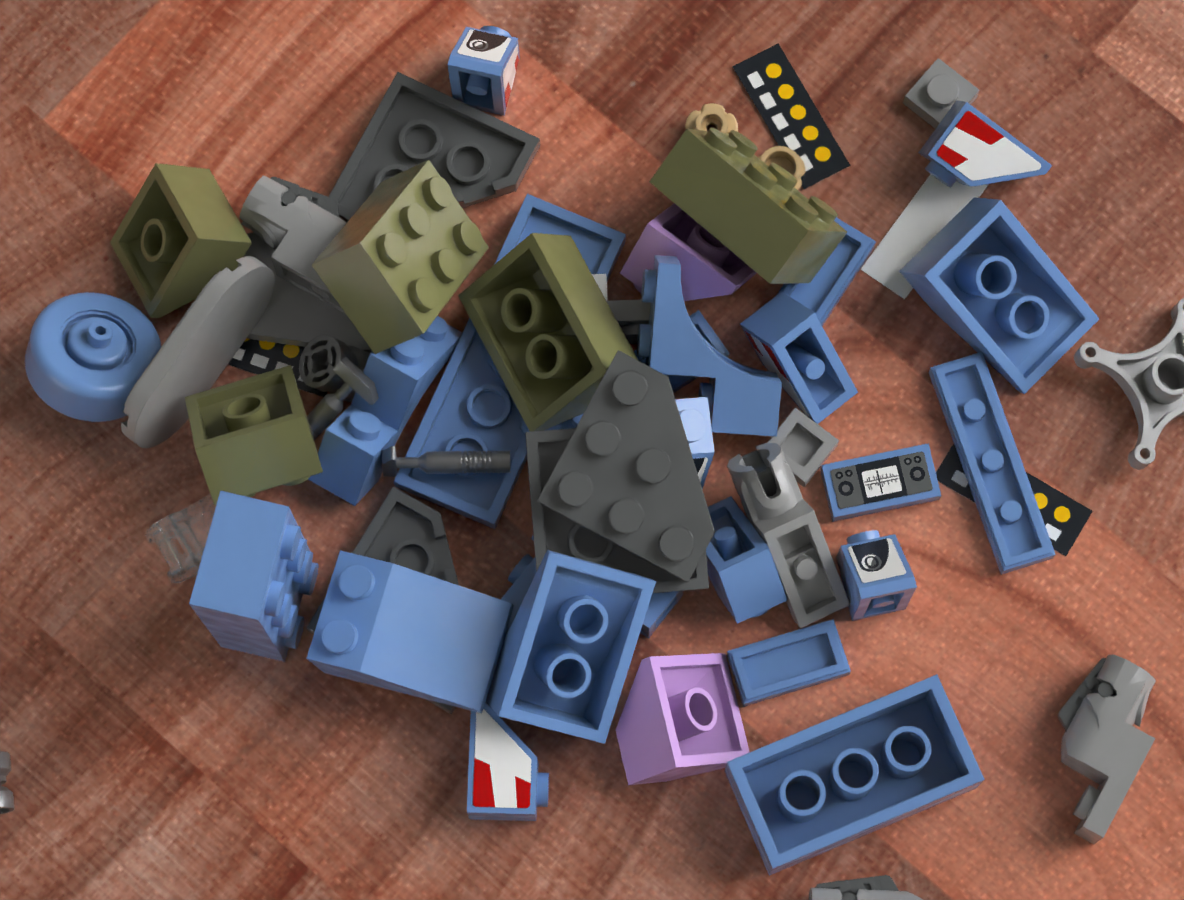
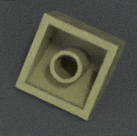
[110,163,252,318]
[185,365,323,506]

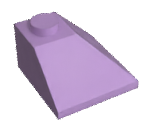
[620,203,757,301]
[615,653,750,785]

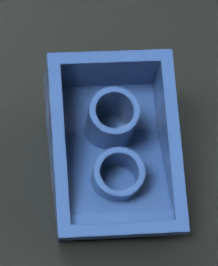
[899,197,1099,394]
[306,550,514,713]
[486,550,656,744]

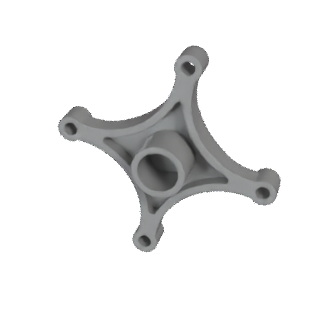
[1074,298,1184,470]

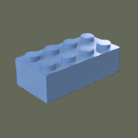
[189,491,319,662]
[724,674,985,876]

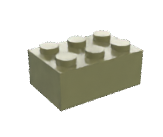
[649,128,847,284]
[312,160,489,354]

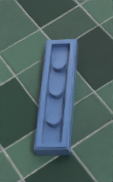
[929,352,1056,575]

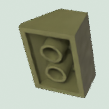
[458,233,639,432]

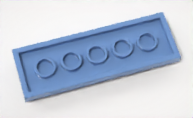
[394,194,626,529]

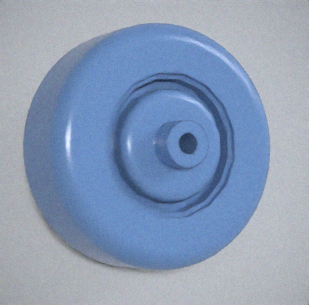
[25,292,162,422]

